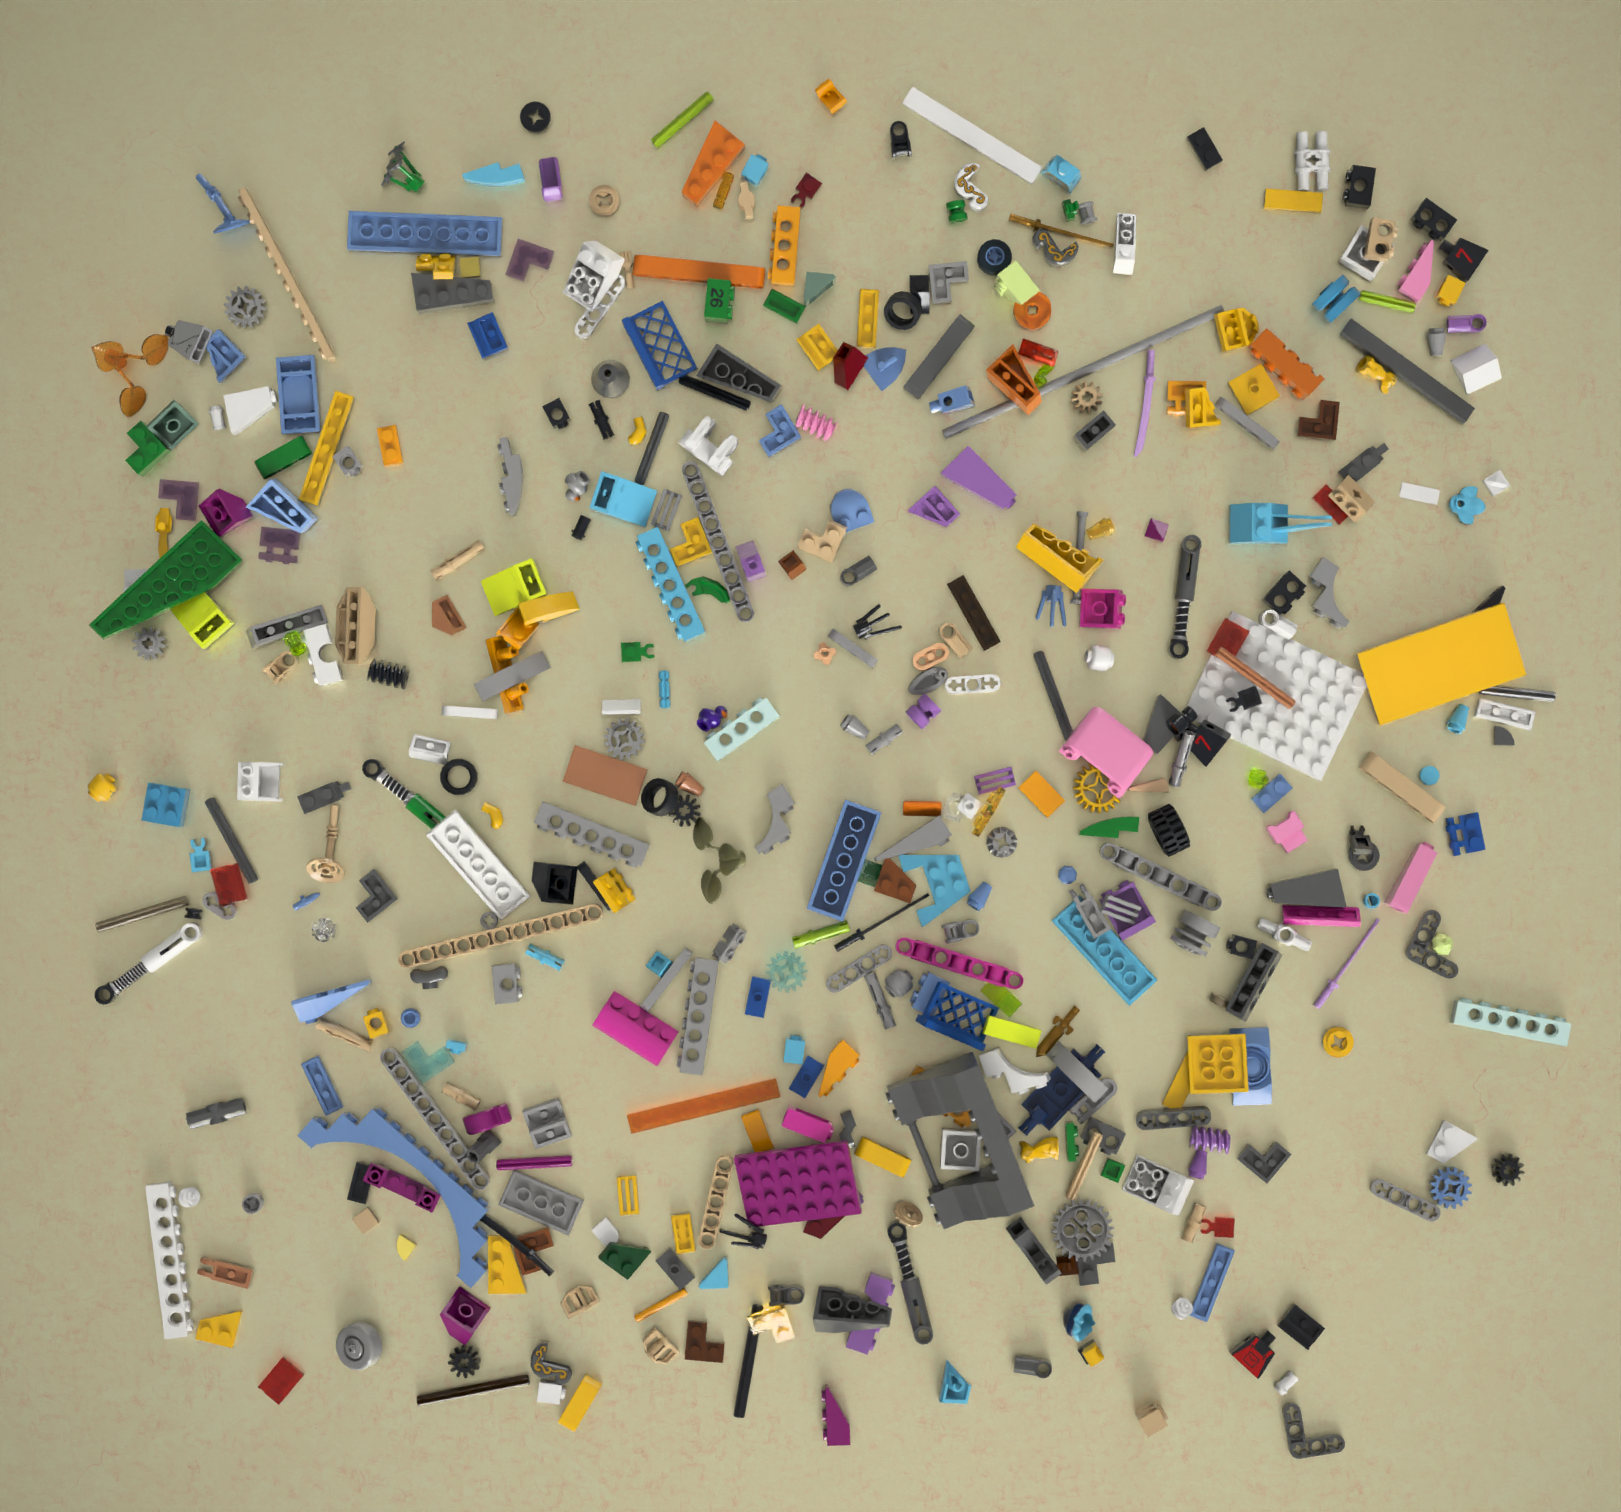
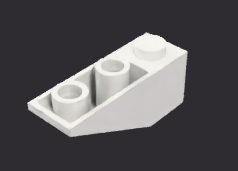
[1113,213,1136,274]

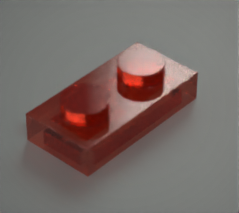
[1312,484,1348,525]

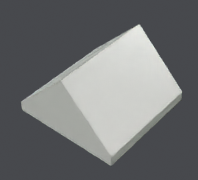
[1450,344,1502,395]

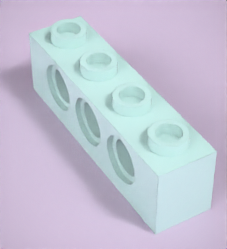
[704,697,780,761]

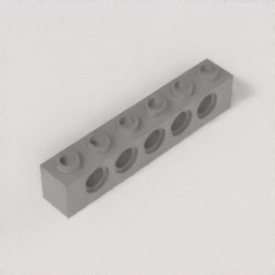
[534,801,650,868]
[677,957,719,1075]

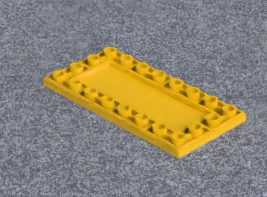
[1356,603,1526,725]

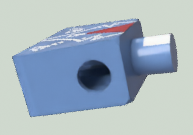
[929,385,975,415]

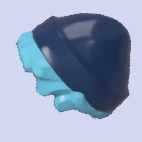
[1063,1303,1095,1342]

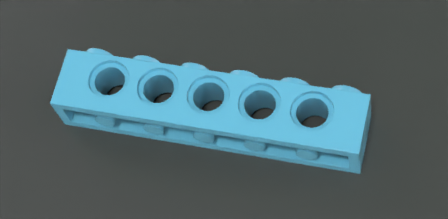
[636,527,706,642]

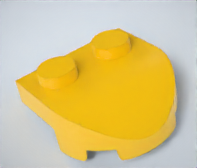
[1214,308,1259,352]

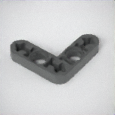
[1405,910,1458,979]
[1282,1402,1345,1459]

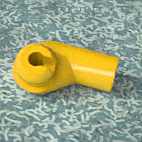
[628,417,646,444]
[481,802,503,829]

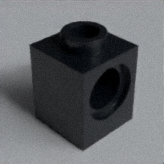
[542,398,571,430]
[1226,934,1257,959]

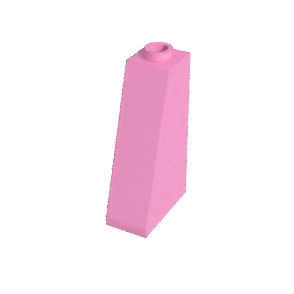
[1384,842,1437,914]

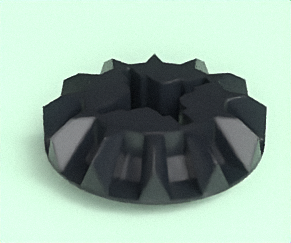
[520,102,551,132]

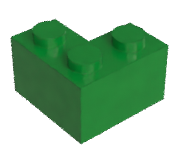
[125,420,171,477]

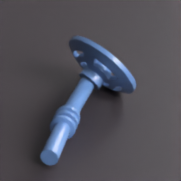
[196,174,250,234]

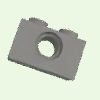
[492,963,523,1004]

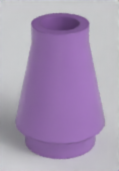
[1188,1150,1208,1180]

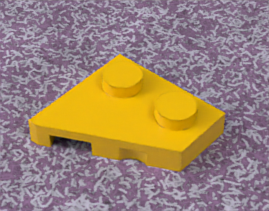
[195,1311,242,1348]

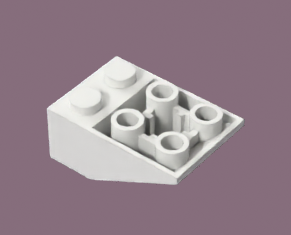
[563,240,625,312]
[1122,1155,1194,1215]

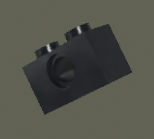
[1343,165,1376,209]

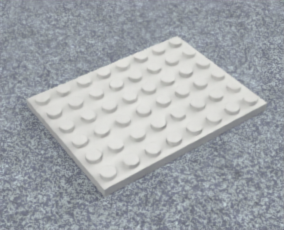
[1185,611,1367,781]

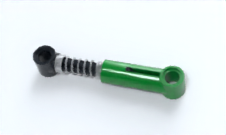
[362,759,446,829]

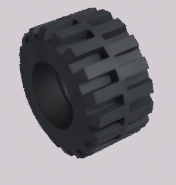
[1148,804,1190,857]

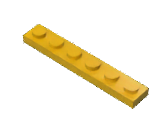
[299,391,354,506]

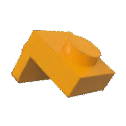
[815,79,847,114]

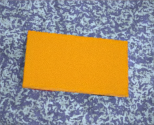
[1018,771,1065,818]

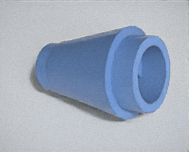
[967,882,992,911]

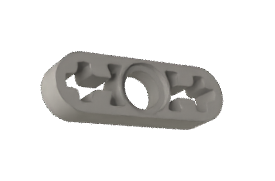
[828,629,878,668]

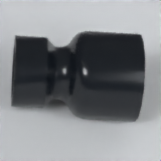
[1166,706,1198,742]

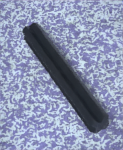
[679,375,751,411]

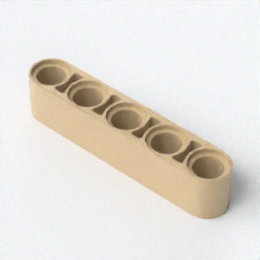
[1359,752,1446,823]
[698,1155,733,1249]

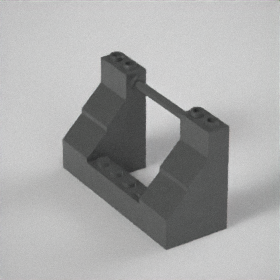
[885,1052,1034,1229]

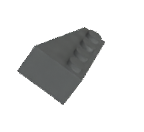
[411,273,495,314]
[696,344,783,402]

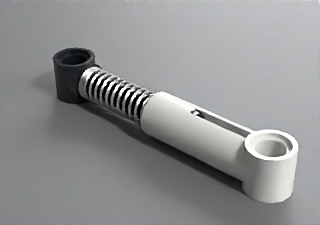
[94,923,203,1005]

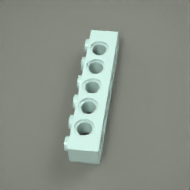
[1450,997,1571,1047]

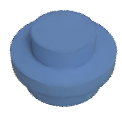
[401,1008,420,1028]

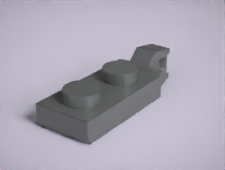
[1338,443,1389,482]
[297,781,352,814]

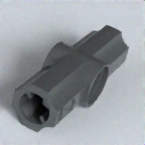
[186,1098,247,1129]

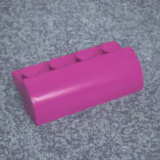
[592,991,679,1066]

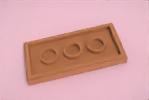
[563,745,648,806]

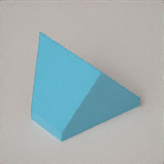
[938,1360,971,1404]

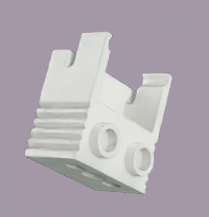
[237,762,284,801]

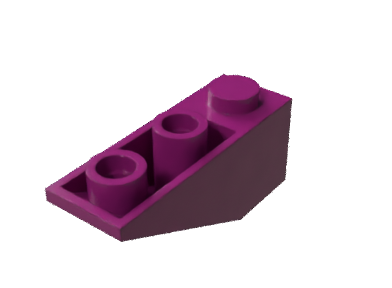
[822,1384,850,1446]

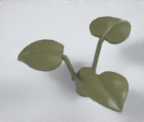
[693,817,746,904]

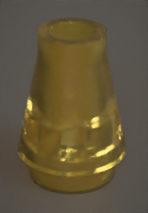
[1086,518,1116,540]

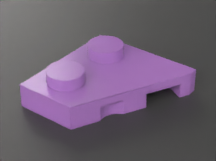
[908,485,961,527]

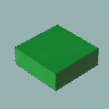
[1100,1157,1126,1183]

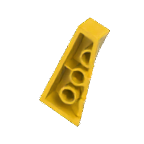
[1016,523,1103,593]

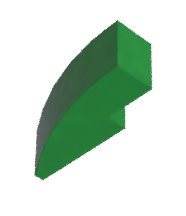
[1078,817,1139,838]

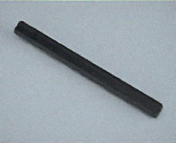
[733,1304,764,1418]

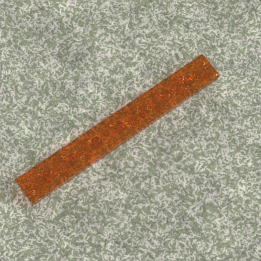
[627,1078,781,1134]

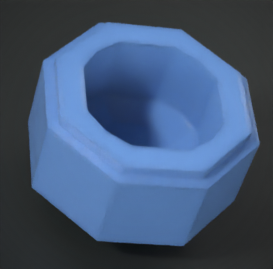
[1058,866,1077,884]

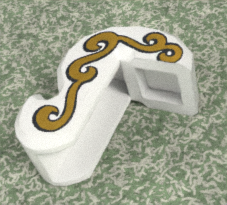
[954,163,988,212]

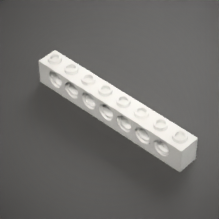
[145,1181,193,1339]

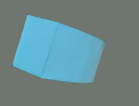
[462,162,526,186]

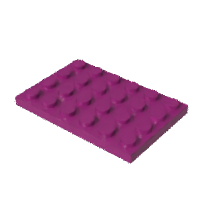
[734,1141,862,1228]

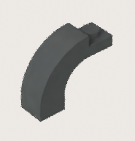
[1006,1217,1062,1285]

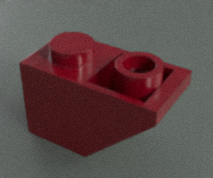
[833,342,868,390]

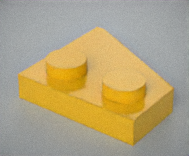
[1185,387,1221,428]

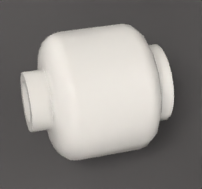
[1084,645,1114,672]

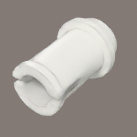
[208,405,225,430]
[1274,1371,1299,1396]

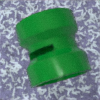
[946,200,968,223]

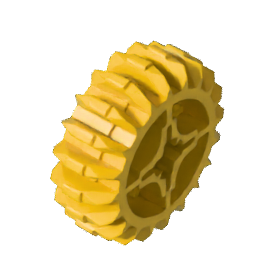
[1072,763,1124,813]

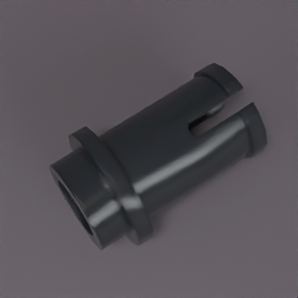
[571,515,591,541]

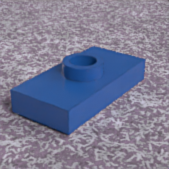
[745,976,771,1018]
[789,1056,825,1098]

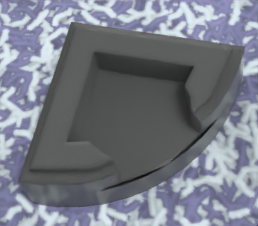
[1494,726,1515,745]

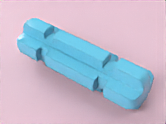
[659,671,670,708]

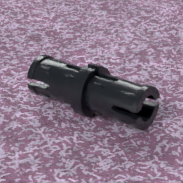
[588,400,614,440]

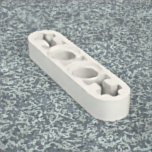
[574,275,625,339]

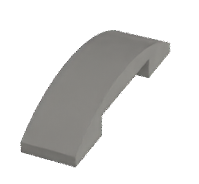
[474,651,551,701]

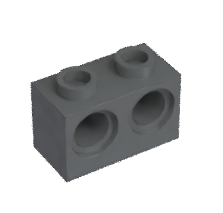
[1080,1117,1126,1156]

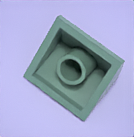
[804,272,836,307]
[146,400,199,450]

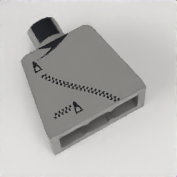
[165,320,213,364]

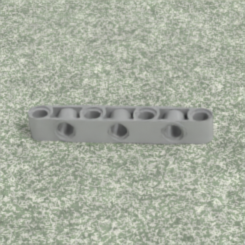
[1099,843,1222,911]

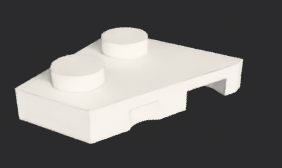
[1425,1120,1477,1163]

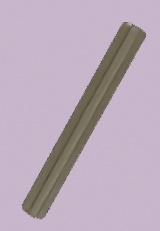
[95,896,189,933]

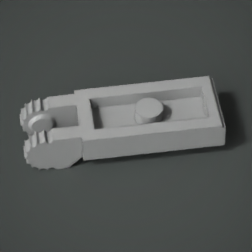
[1069,883,1111,939]

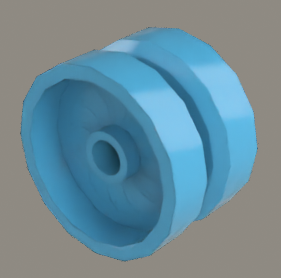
[1312,274,1361,323]

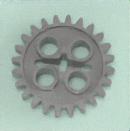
[1051,1199,1114,1262]

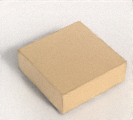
[352,1207,379,1234]

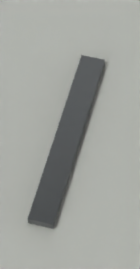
[1340,318,1475,424]

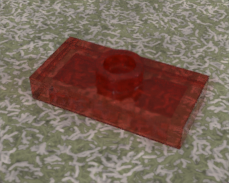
[1018,338,1059,367]

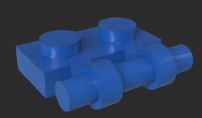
[1445,812,1486,856]

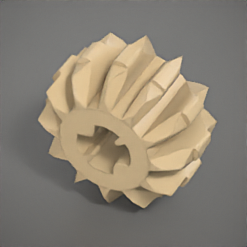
[1071,381,1103,414]

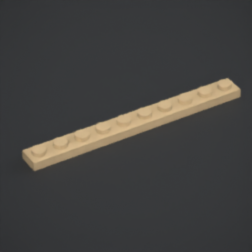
[238,187,337,362]

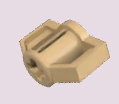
[738,181,755,220]
[560,1285,599,1319]
[642,1327,679,1364]

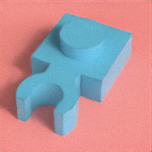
[189,838,212,872]

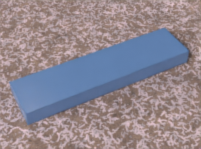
[1190,1243,1235,1322]

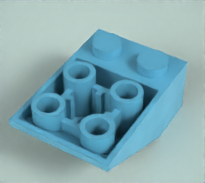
[589,471,657,527]

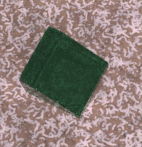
[858,859,883,887]

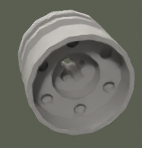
[1170,910,1221,957]

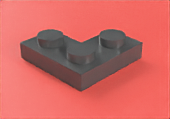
[356,869,398,923]
[1237,1142,1292,1184]
[1078,1242,1116,1286]

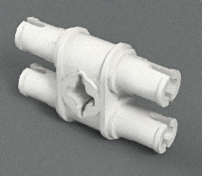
[1294,131,1331,191]

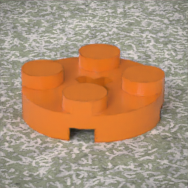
[1013,292,1052,330]

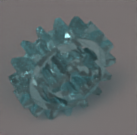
[765,951,807,993]

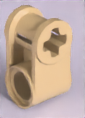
[262,651,299,685]

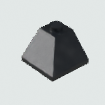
[531,861,577,904]

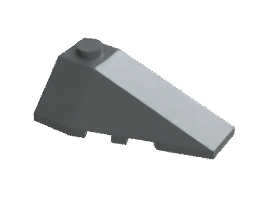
[813,1286,892,1333]

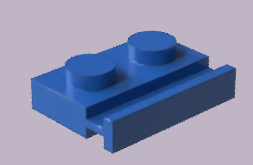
[467,312,508,359]

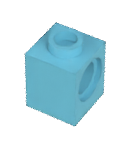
[741,154,769,187]
[783,1035,805,1065]

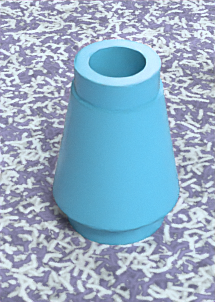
[1447,704,1469,734]

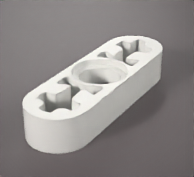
[945,674,1001,694]
[442,706,498,719]

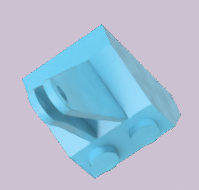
[1229,503,1332,544]

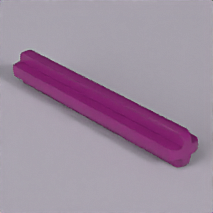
[496,1156,572,1170]

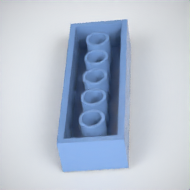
[807,800,882,921]

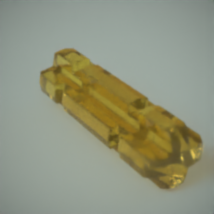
[713,172,734,210]

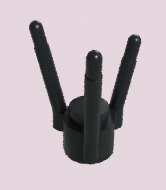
[853,604,902,640]
[719,1213,767,1249]

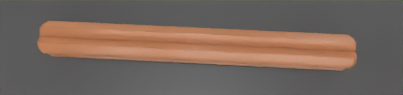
[1215,647,1296,709]

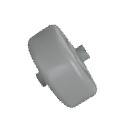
[336,1322,382,1370]

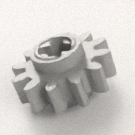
[132,626,167,660]

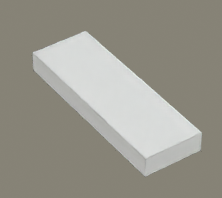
[1474,698,1536,730]

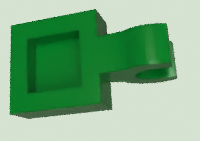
[1061,199,1080,223]

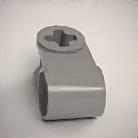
[941,919,979,944]

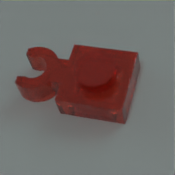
[1200,1217,1235,1238]

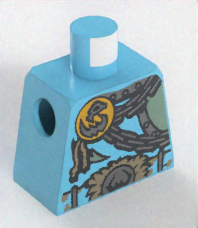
[1041,155,1081,194]

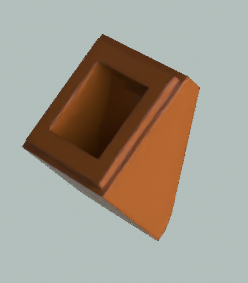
[778,550,807,580]

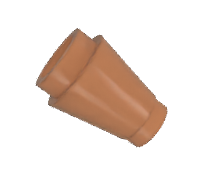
[675,771,704,797]

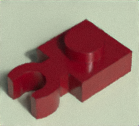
[791,172,822,209]

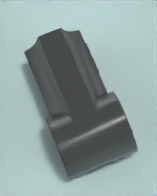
[840,556,878,587]
[466,1129,502,1164]
[1013,1355,1052,1378]

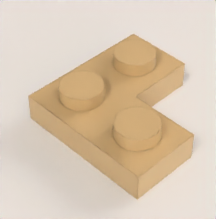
[797,520,848,563]

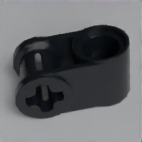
[890,121,912,160]

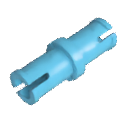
[525,943,565,971]

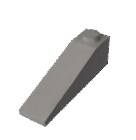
[246,605,328,649]
[873,815,952,862]

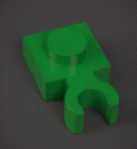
[621,642,655,662]

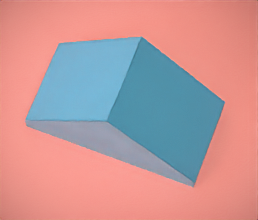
[698,1256,729,1289]

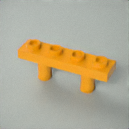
[485,636,529,714]

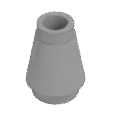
[1427,328,1446,356]
[840,714,870,740]

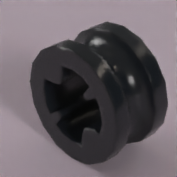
[184,908,203,919]

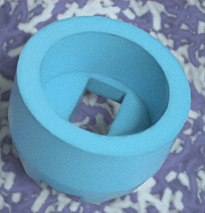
[1363,893,1380,909]

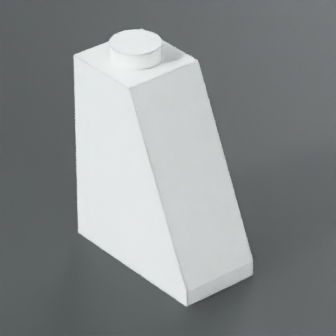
[223,386,277,435]

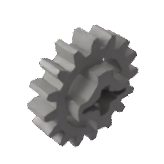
[224,286,267,328]
[603,718,645,760]

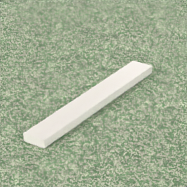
[902,87,1042,184]

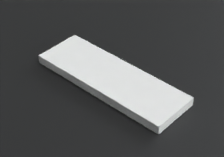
[426,809,530,921]

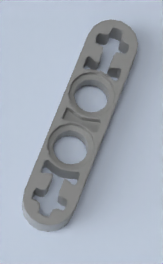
[1214,397,1280,450]
[826,945,892,993]
[640,947,693,1012]
[1370,1178,1441,1222]

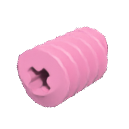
[796,404,838,441]

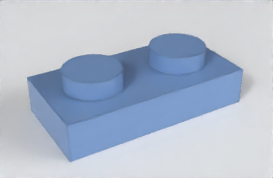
[1251,774,1293,813]

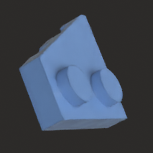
[206,329,246,383]

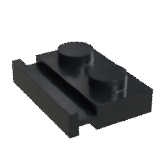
[1277,1304,1325,1350]

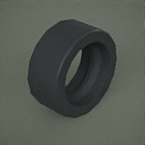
[884,291,922,330]
[440,759,478,795]
[641,778,678,817]

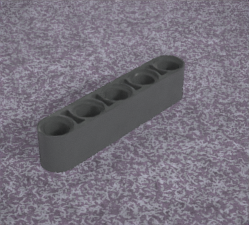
[903,314,975,399]

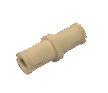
[441,1082,481,1111]
[1181,1203,1207,1243]

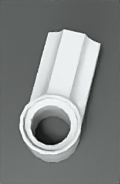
[1258,610,1298,640]

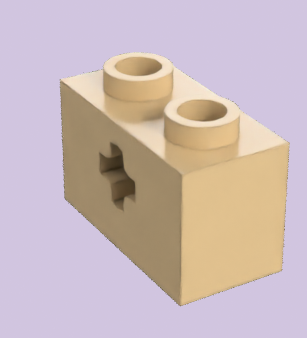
[1328,475,1375,522]

